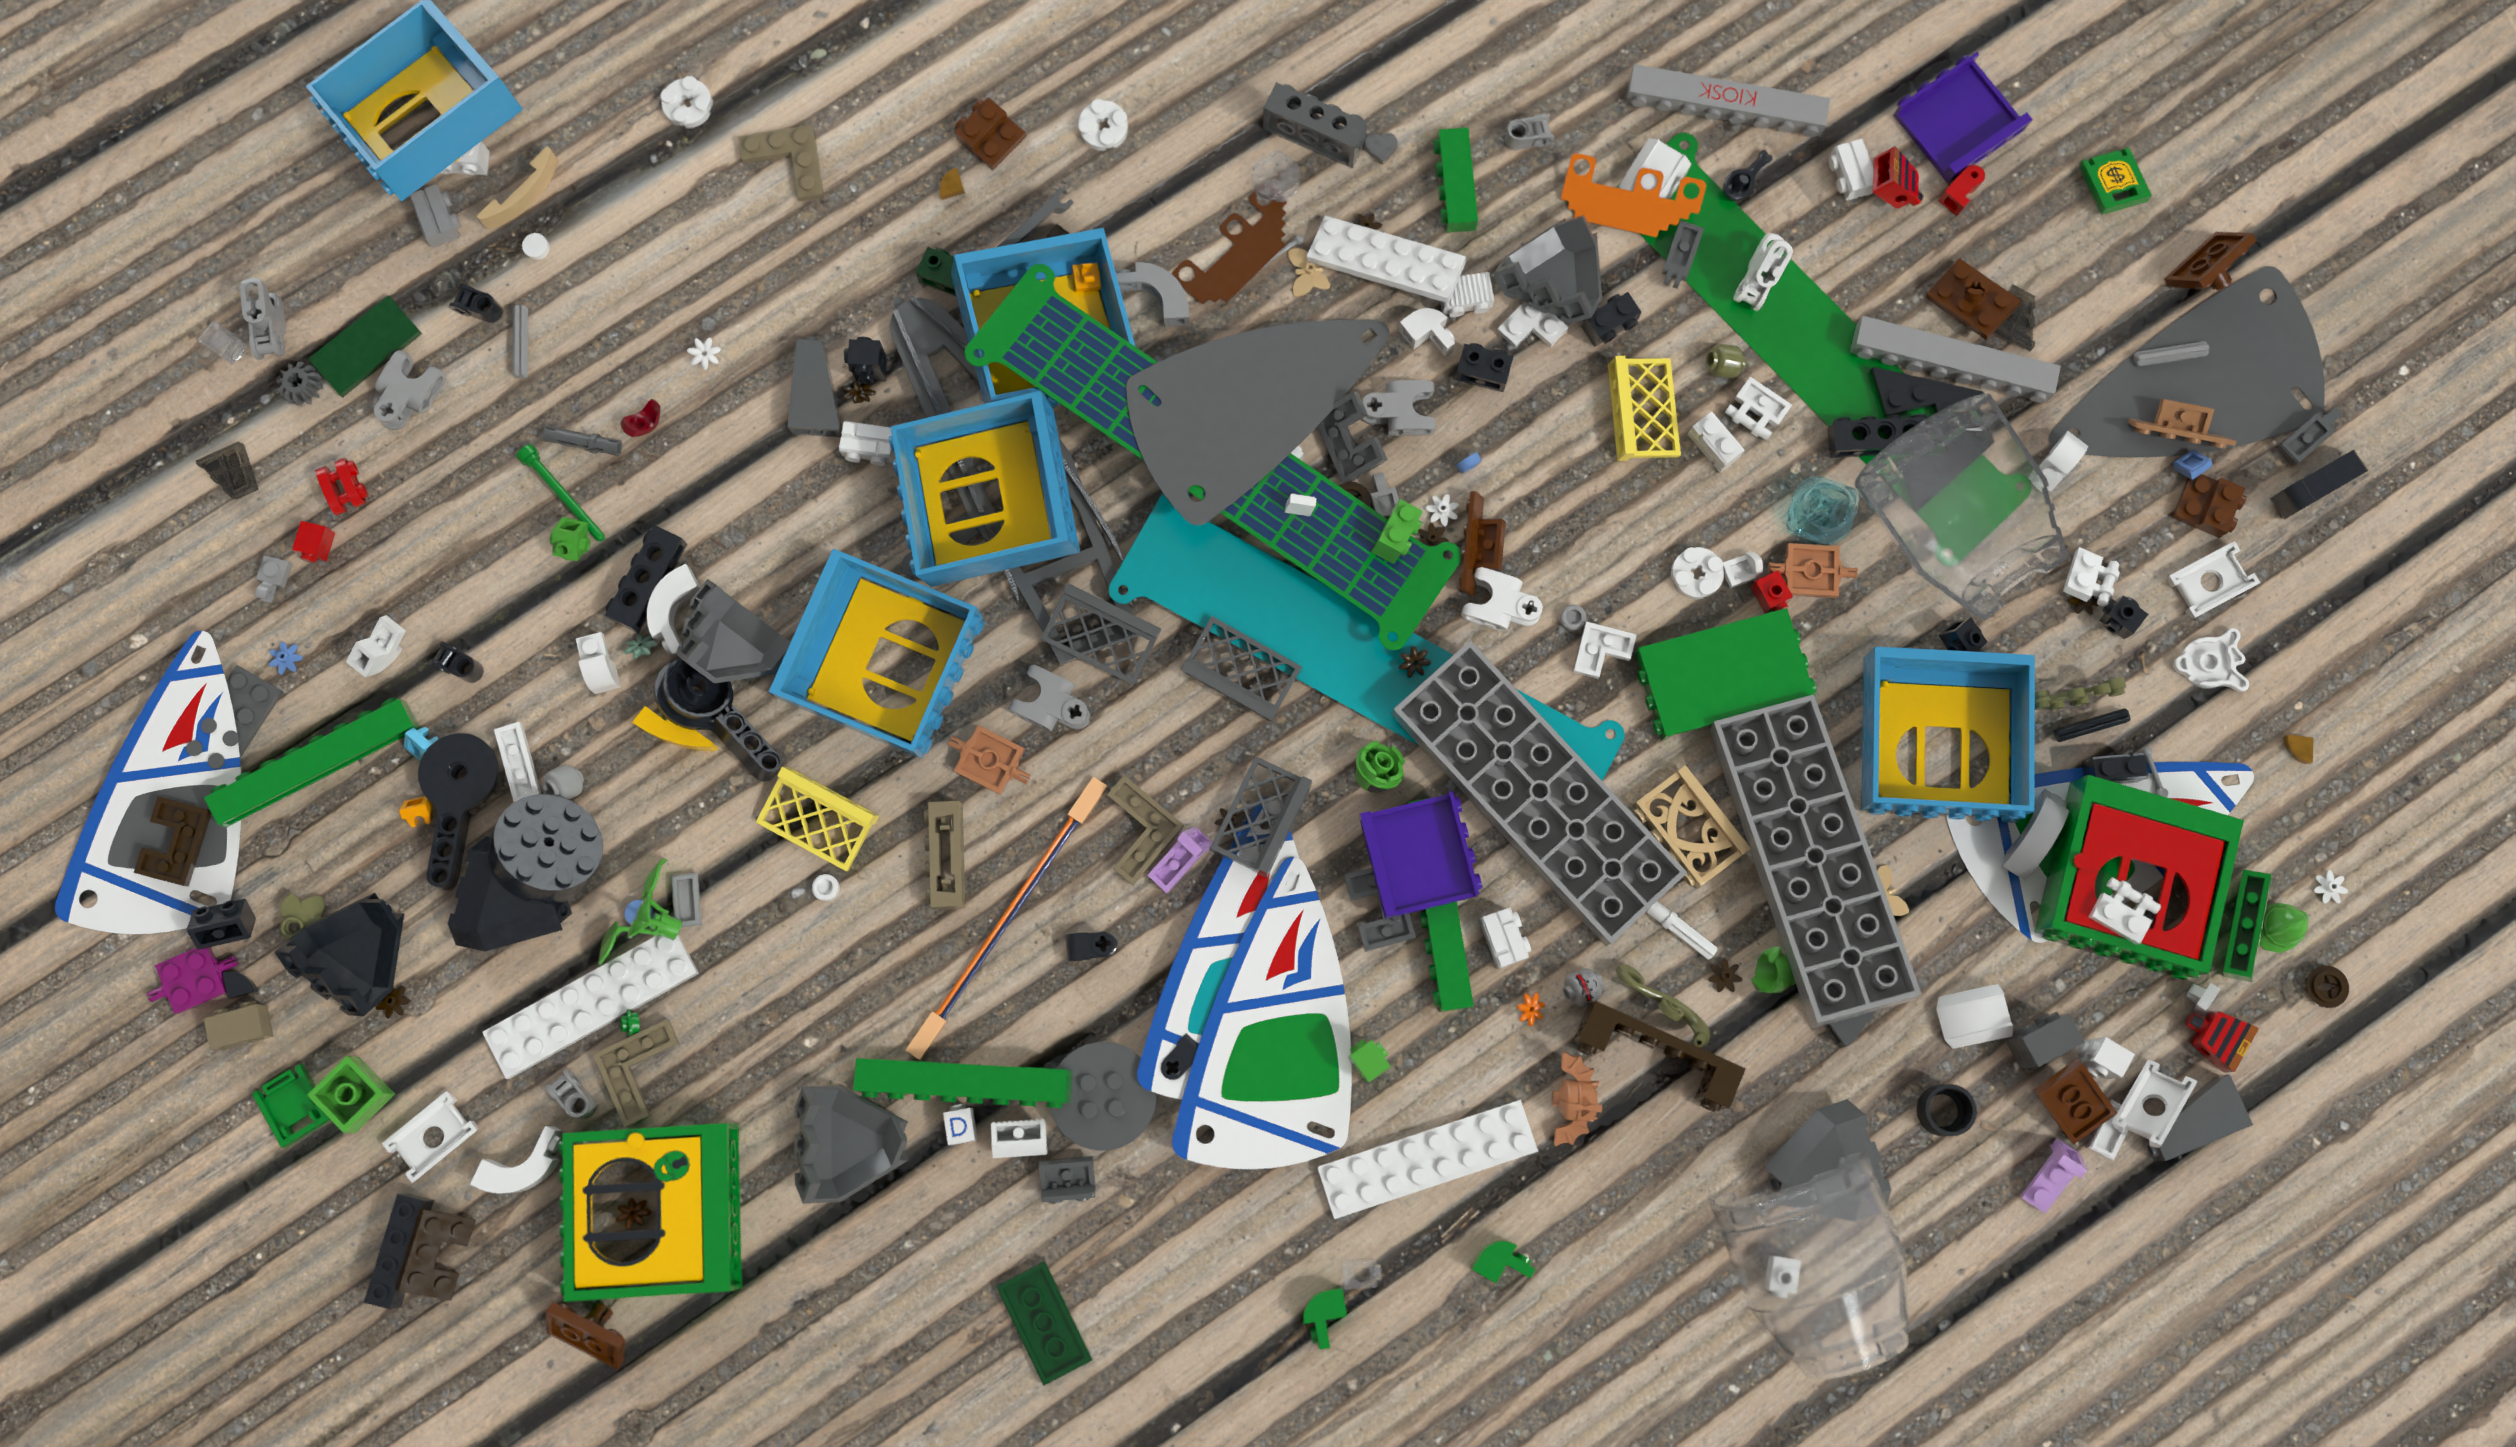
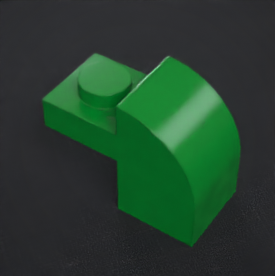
[1470,1240,1536,1283]
[1303,1287,1347,1350]

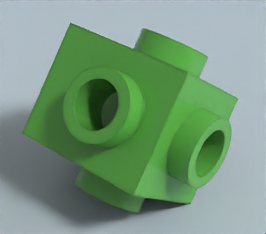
[550,517,590,561]

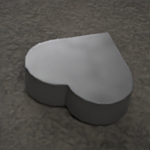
[1365,133,1398,165]

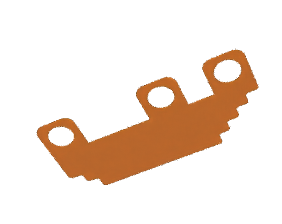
[1561,153,1706,237]

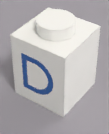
[943,1104,978,1145]

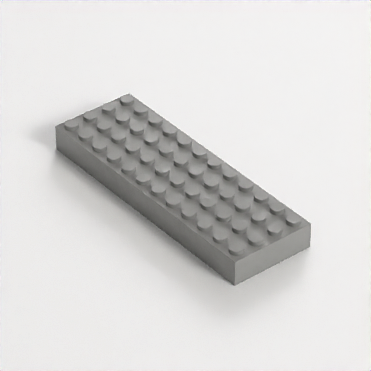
[1391,640,1688,946]
[1709,695,1922,1029]

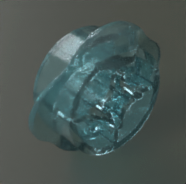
[1786,477,1859,545]

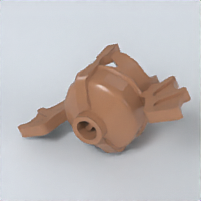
[1552,1051,1602,1146]

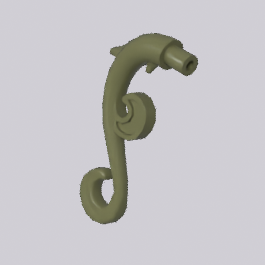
[1616,964,1710,1047]

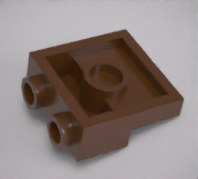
[954,97,1027,171]
[2172,474,2247,538]

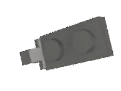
[2277,407,2343,466]

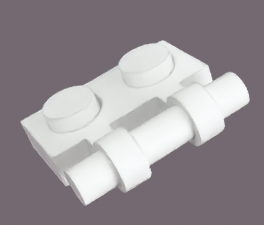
[1725,377,1792,441]
[2063,547,2120,607]
[2089,877,2161,945]

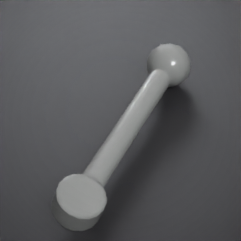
[1263,235,1304,268]
[2141,747,2168,797]

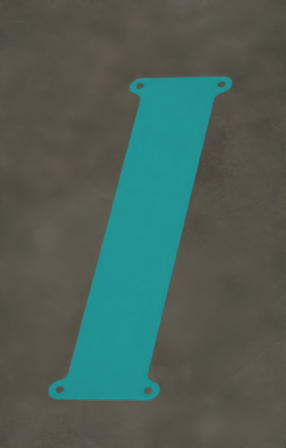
[1109,492,1625,781]

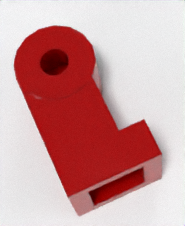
[1938,165,1985,216]

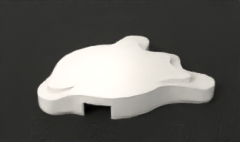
[2173,628,2249,692]

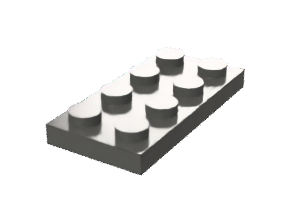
[186,665,284,769]

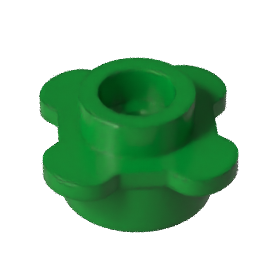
[620,1009,639,1038]

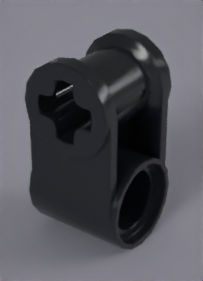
[449,283,503,323]
[428,641,484,683]
[1065,932,1118,962]
[1161,1033,1199,1080]

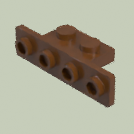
[1459,491,1506,596]

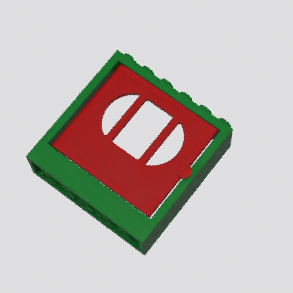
[2034,775,2244,980]

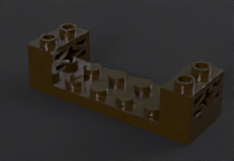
[1572,1001,1746,1112]

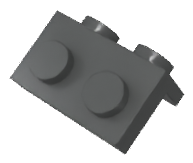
[1039,1156,1096,1204]

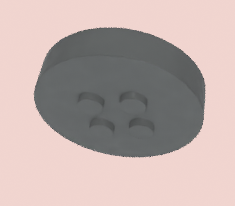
[1050,1042,1157,1151]

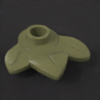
[280,893,325,940]

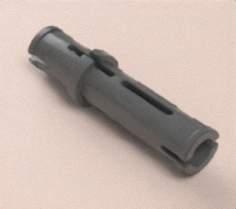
[543,426,622,456]

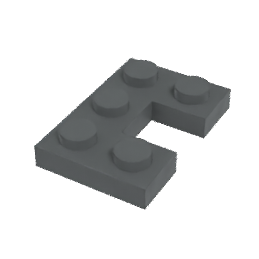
[1318,391,1388,484]
[1344,867,1416,952]

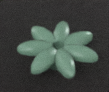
[624,634,658,659]

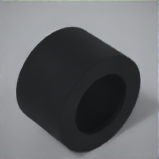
[1917,1084,1977,1136]

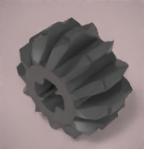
[276,362,324,407]

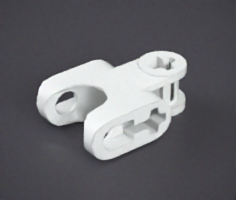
[1733,233,1793,311]
[1461,567,1543,631]

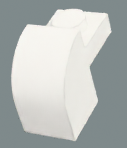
[1398,308,1455,357]
[2031,431,2088,492]
[346,615,406,678]
[576,632,620,694]

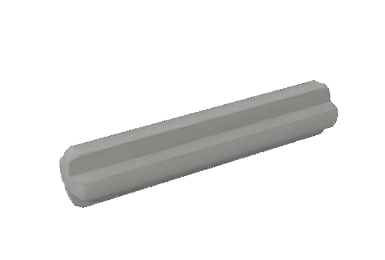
[512,305,528,379]
[2133,342,2209,367]

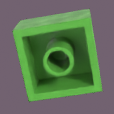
[307,1056,395,1133]

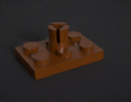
[2164,232,2256,290]
[1926,258,2021,341]
[2033,1058,2117,1145]
[546,1301,625,1370]

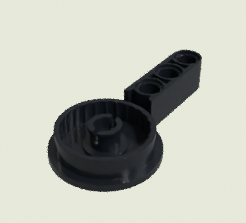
[654,658,782,782]
[418,733,499,891]

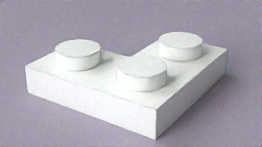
[1497,301,1569,348]
[1573,622,1636,679]

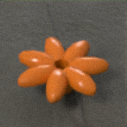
[1517,992,1545,1027]

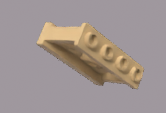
[1632,765,1751,889]

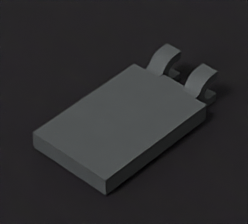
[997,187,1074,247]

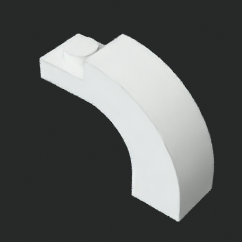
[647,564,701,659]
[470,1126,563,1193]

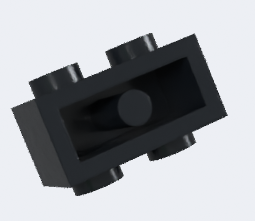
[1581,292,1642,347]
[844,336,888,384]
[1455,343,1514,393]
[186,898,256,950]

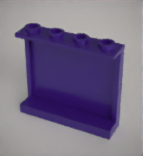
[1893,51,2033,183]
[1359,791,1483,919]

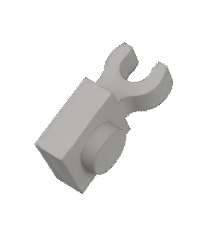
[1370,472,1399,518]
[255,555,293,603]

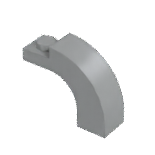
[1116,262,1190,327]
[2002,789,2069,880]

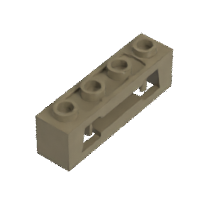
[924,801,966,910]

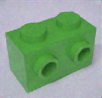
[1371,499,1423,564]
[1348,1039,1391,1084]

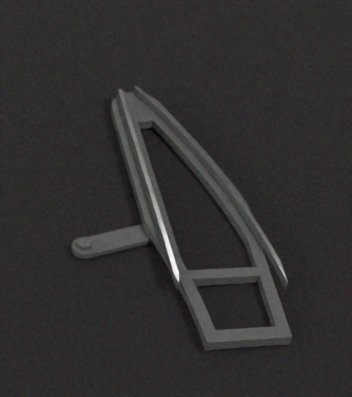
[890,296,1135,667]

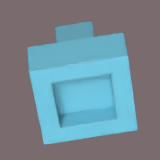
[404,727,438,761]

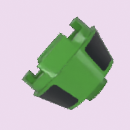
[1354,741,1405,793]

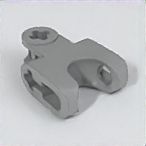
[240,278,286,360]
[374,350,446,430]
[1362,380,1437,436]
[1008,665,1090,732]

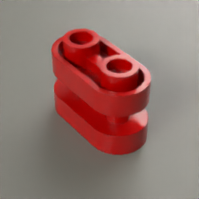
[315,457,369,516]

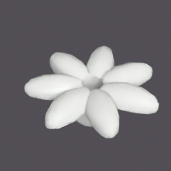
[687,338,721,370]
[1426,494,1459,526]
[2313,870,2348,904]

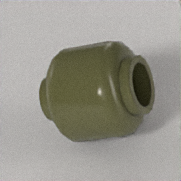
[1706,344,1746,378]

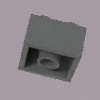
[2005,1012,2085,1069]

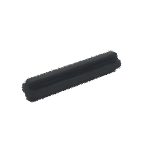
[2054,708,2131,742]

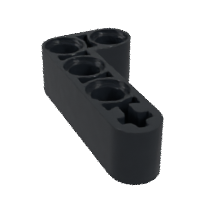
[2270,450,2369,520]

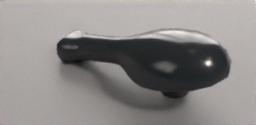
[1723,150,1773,201]

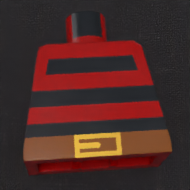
[1873,146,1924,209]
[2185,1011,2259,1073]

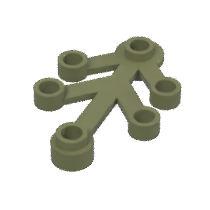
[2035,677,2127,711]

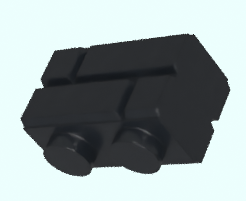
[2082,753,2148,784]

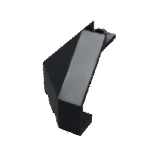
[448,836,572,952]
[274,893,405,1016]

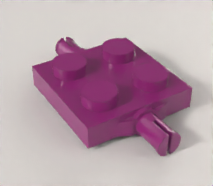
[147,947,238,1014]

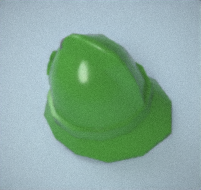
[2259,903,2309,953]

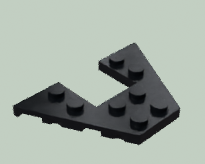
[1870,367,1999,513]

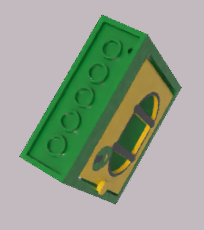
[559,1123,742,1302]

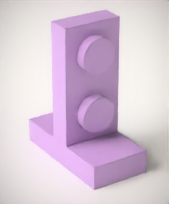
[1148,827,1213,893]
[2021,1138,2087,1213]

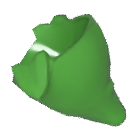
[1751,947,1796,993]

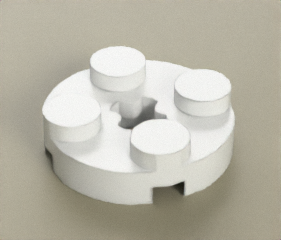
[661,76,713,128]
[1079,99,1128,151]
[1671,547,1724,600]

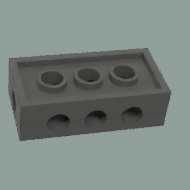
[1263,82,1368,169]

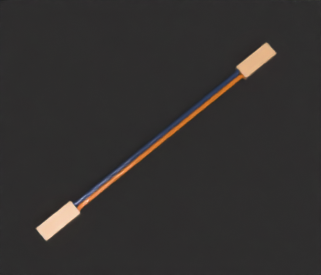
[906,777,1108,1060]

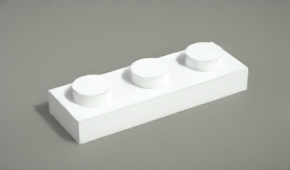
[494,722,542,802]

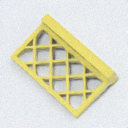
[1607,356,1681,461]
[756,767,880,871]

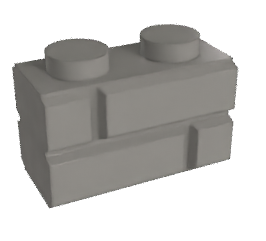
[409,185,461,247]

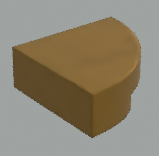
[939,168,965,200]
[2284,735,2314,764]

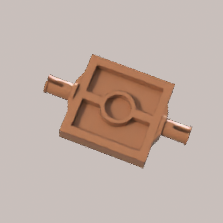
[1768,543,1858,598]
[948,725,1031,795]

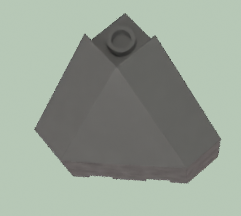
[1494,215,1602,324]
[676,579,791,683]
[795,1086,908,1204]
[1764,1099,1891,1221]

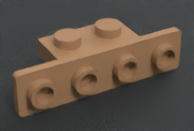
[2128,398,2236,449]

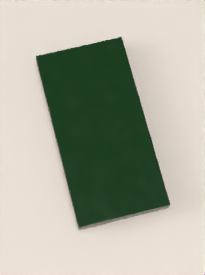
[309,295,422,398]
[996,1261,1093,1386]

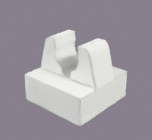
[2186,983,2220,1016]

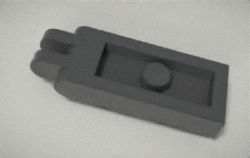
[1661,220,1704,289]

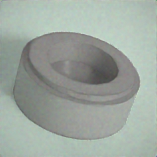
[1560,605,1587,632]

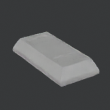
[671,873,702,928]

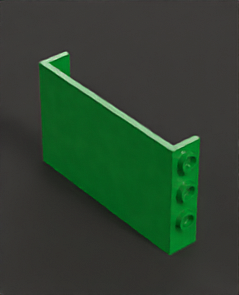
[1634,608,1817,741]

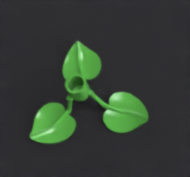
[598,858,682,967]

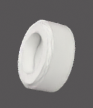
[522,233,550,260]
[812,874,840,901]

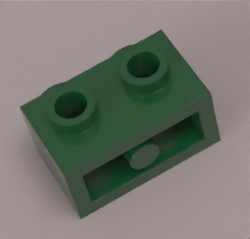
[916,247,956,297]

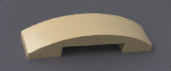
[476,146,558,229]

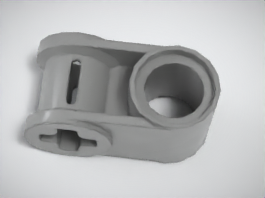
[1504,114,1555,151]
[545,1068,597,1119]

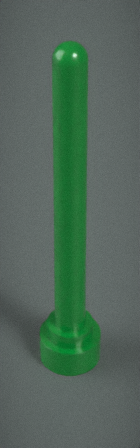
[516,444,605,542]

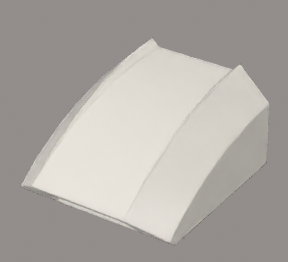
[1619,139,1691,199]
[1936,984,2013,1049]

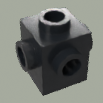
[2099,595,2149,639]
[1938,617,1987,652]

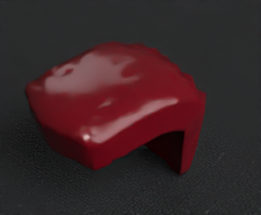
[620,399,661,437]

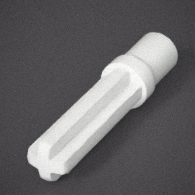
[1646,901,1717,960]

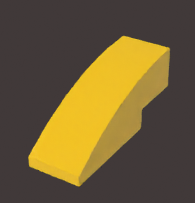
[632,706,719,752]

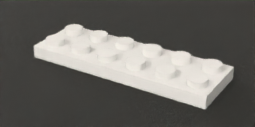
[1307,216,1466,303]

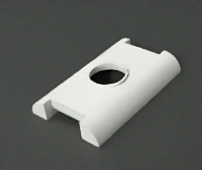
[2168,541,2261,618]
[2112,1059,2198,1148]
[382,1091,478,1183]

